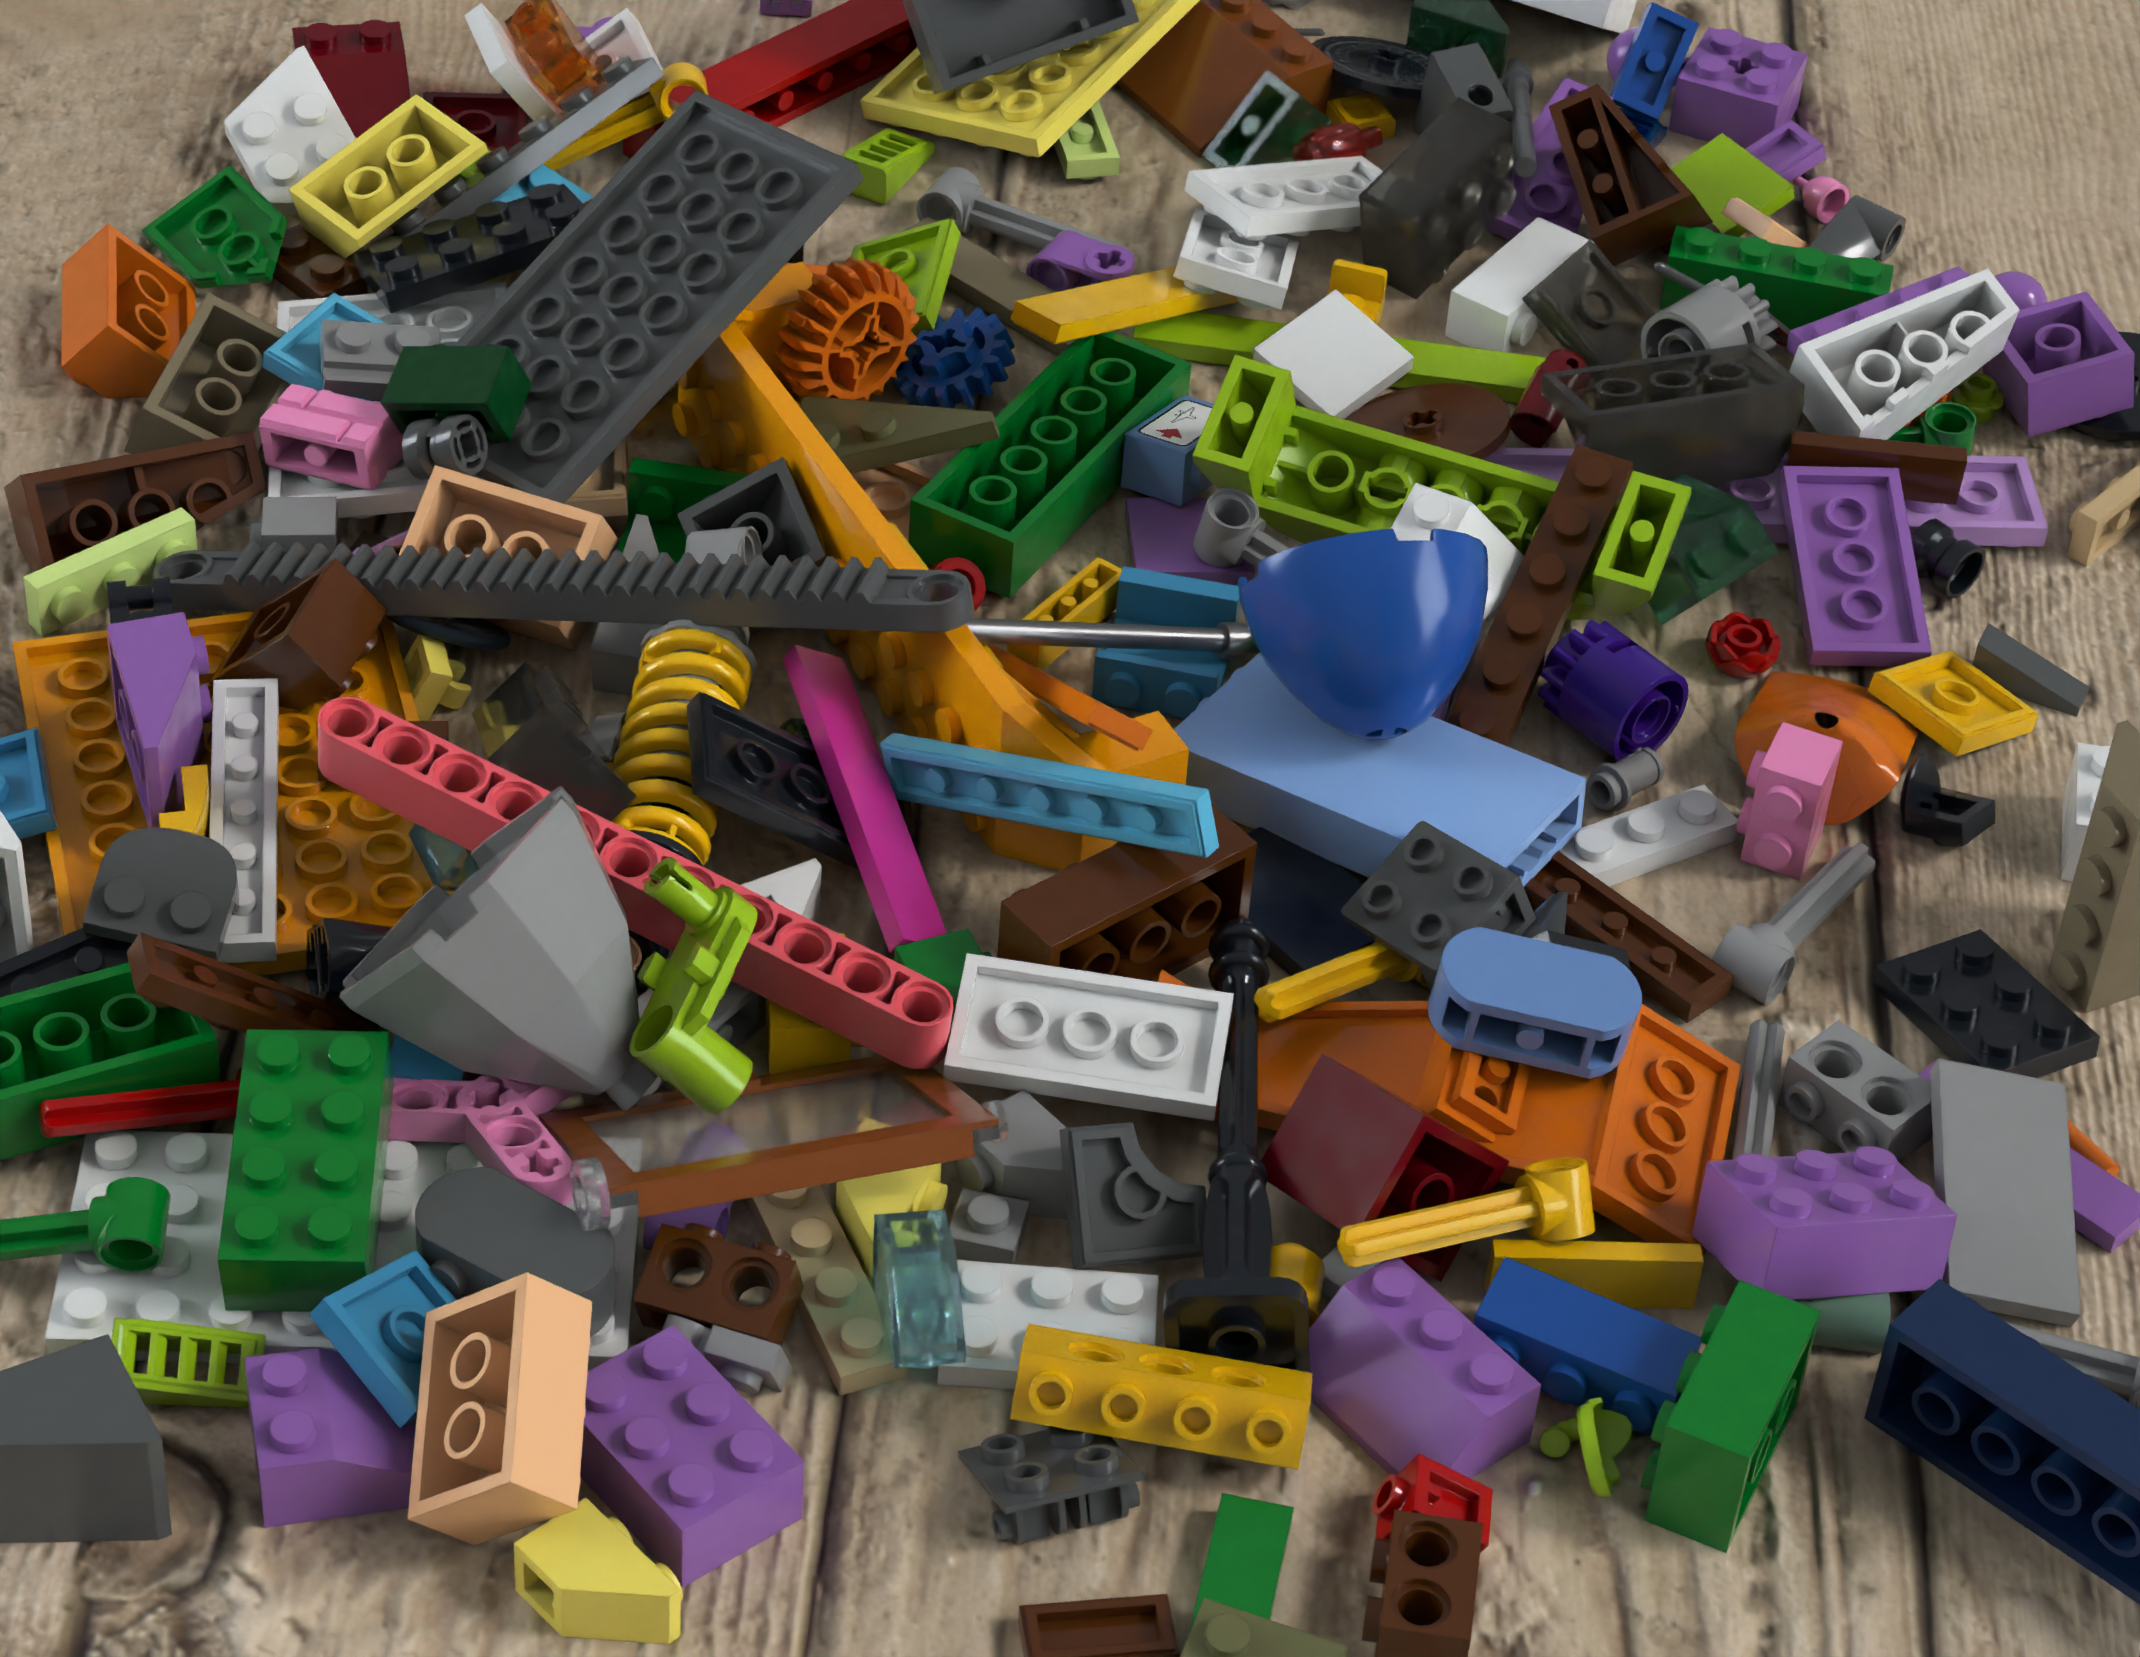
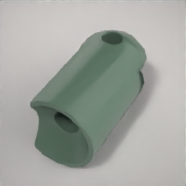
[1794,1293,1891,1354]

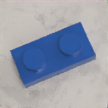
[1609,2,1699,122]

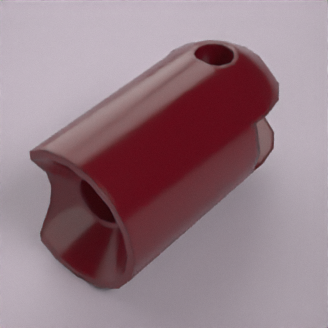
[1510,349,1589,448]

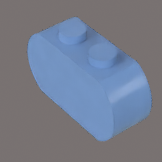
[1428,927,1642,1079]

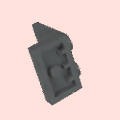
[1341,821,1536,992]

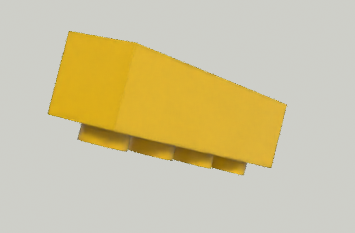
[1007,557,1122,671]

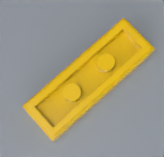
[1484,1239,1704,1309]

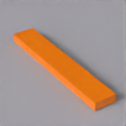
[989,644,1153,751]

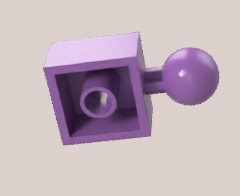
[1607,27,1808,149]
[1983,271,2135,437]

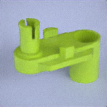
[629,857,758,1114]

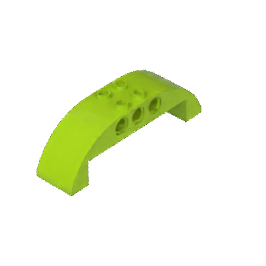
[1192,355,1691,620]

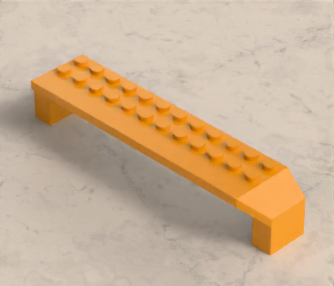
[672,262,1189,871]

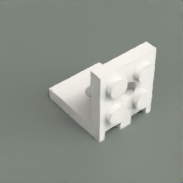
[464,3,663,121]

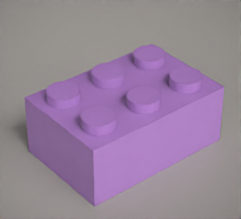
[1692,1146,1957,1300]
[580,1325,804,1588]

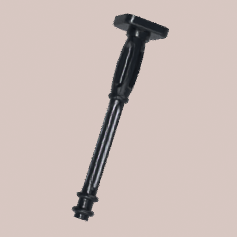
[1163,918,1310,1373]

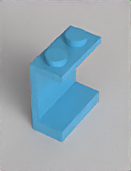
[1092,566,1240,720]

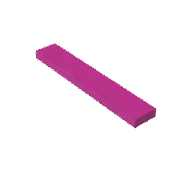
[782,645,947,954]

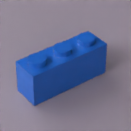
[1473,1257,1702,1437]

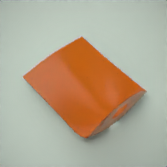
[1734,672,1919,826]

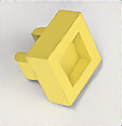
[403,634,471,721]

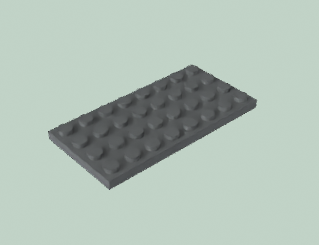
[454,90,864,504]

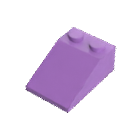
[106,612,213,828]
[244,1348,416,1528]

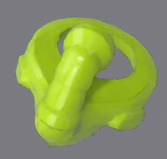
[1540,1397,1632,1498]

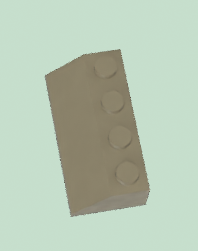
[2048,720,2140,1013]

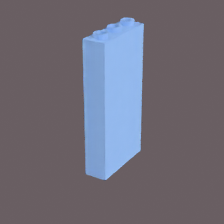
[1173,653,1586,887]

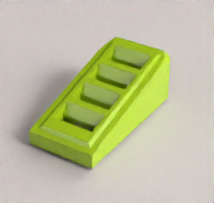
[841,128,935,205]
[111,1318,266,1408]

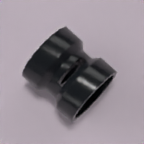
[1911,519,1986,599]

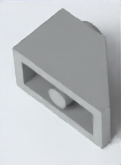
[957,1089,1068,1219]

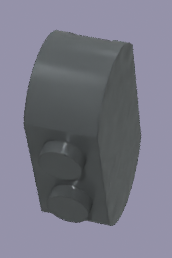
[415,1167,615,1337]

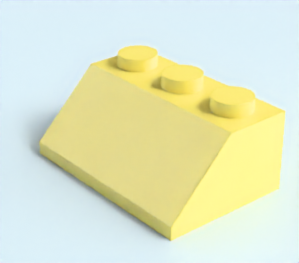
[288,94,488,259]

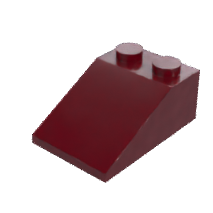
[292,20,411,138]

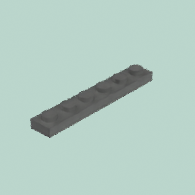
[389,56,664,238]

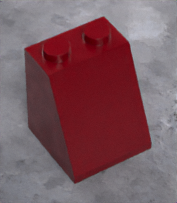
[1261,1053,1510,1282]

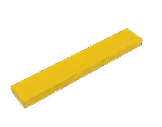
[1010,266,1238,344]

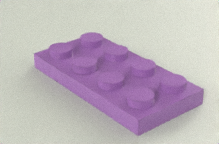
[1779,466,1932,667]

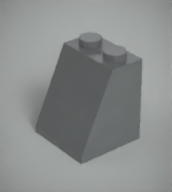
[0,1334,172,1543]

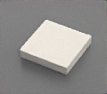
[1253,289,1414,419]

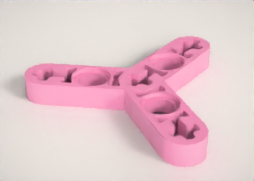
[388,1075,575,1206]

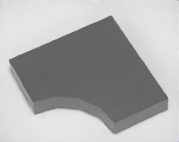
[1059,1122,1207,1269]

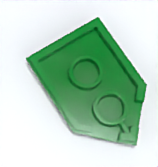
[141,165,288,289]

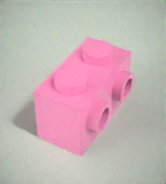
[1736,722,1843,880]

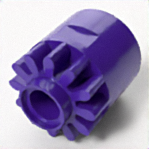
[1537,619,1689,761]

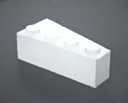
[1784,268,2020,440]

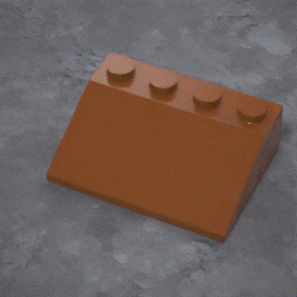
[1115,0,1334,158]

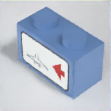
[1121,395,1214,506]

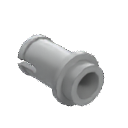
[1586,747,1664,811]

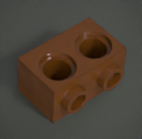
[632,1223,804,1347]
[1362,1510,1483,1657]

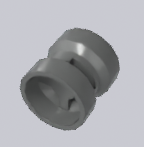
[402,414,488,480]

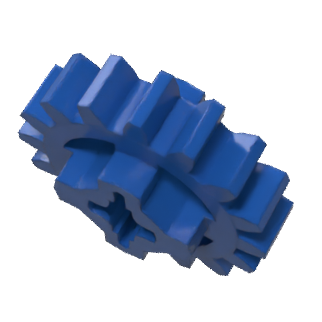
[893,308,1016,409]

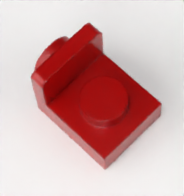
[1372,1453,1493,1553]

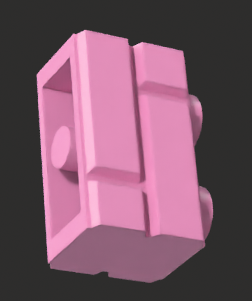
[259,384,403,491]

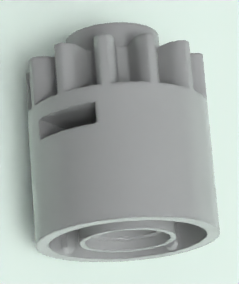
[1641,276,1778,395]

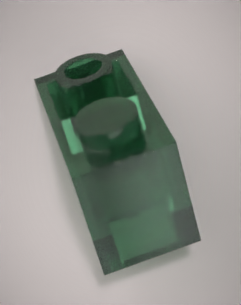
[1406,0,1511,79]

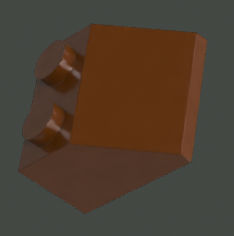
[209,558,387,711]

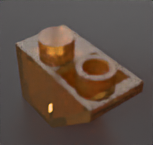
[504,0,605,111]

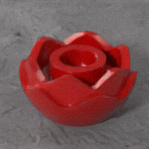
[1705,612,1781,679]

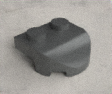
[82,827,239,960]

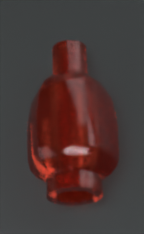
[1293,122,1383,161]

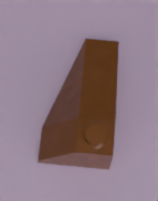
[4,431,267,572]

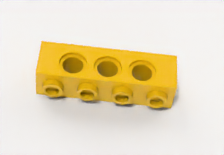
[1010,1323,1313,1470]

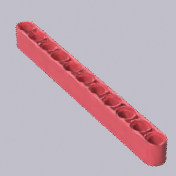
[318,697,954,1069]

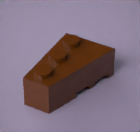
[1548,83,1713,267]

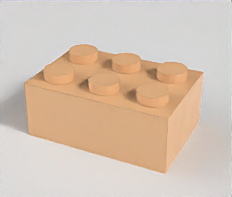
[399,465,619,651]
[407,1272,592,1546]

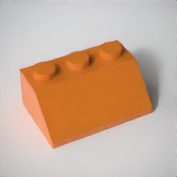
[61,223,196,399]

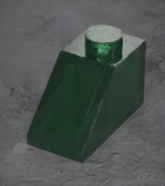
[1201,70,1331,168]

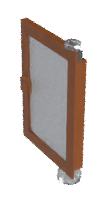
[538,1055,1008,1232]

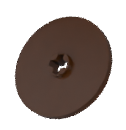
[1346,383,1511,460]

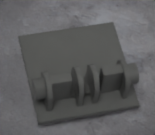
[958,1426,1145,1545]

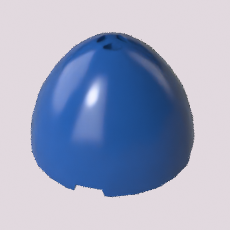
[1238,529,1488,740]

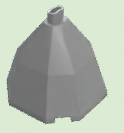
[340,786,658,1111]

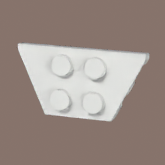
[224,46,356,216]

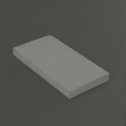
[1930,1058,2081,1327]

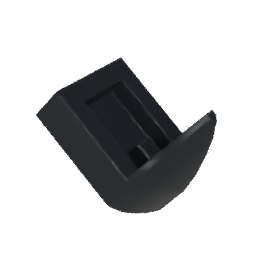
[1900,752,1995,847]

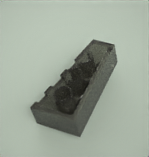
[472,661,637,821]

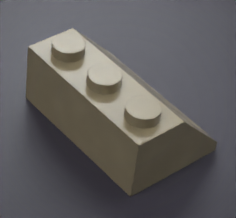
[124,292,291,454]

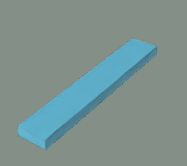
[880,733,1219,858]

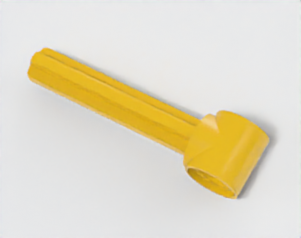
[543,62,708,171]
[1253,940,1428,1023]
[1337,1158,1595,1268]

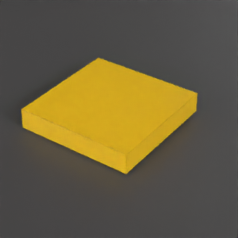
[1867,650,2039,757]

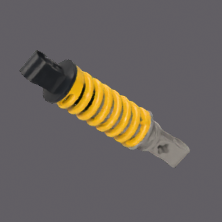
[599,526,763,966]

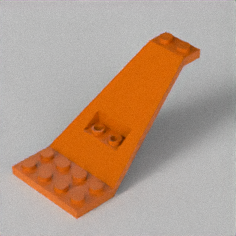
[1151,970,1741,1256]

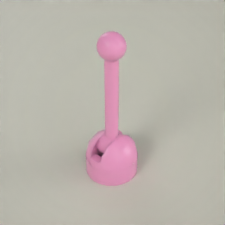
[1790,176,1850,223]

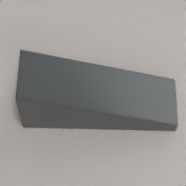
[1973,623,2089,717]

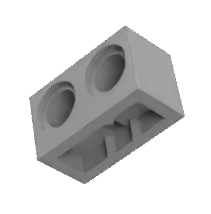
[1777,1020,1933,1163]

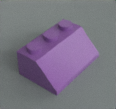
[1309,1258,1541,1478]

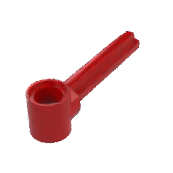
[38,1066,242,1138]

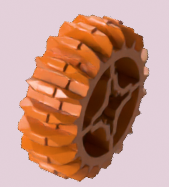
[775,257,920,401]

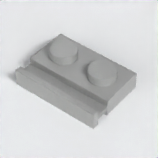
[319,319,441,400]

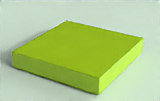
[1670,133,1795,237]

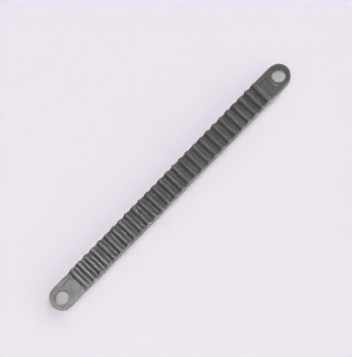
[153,541,974,633]

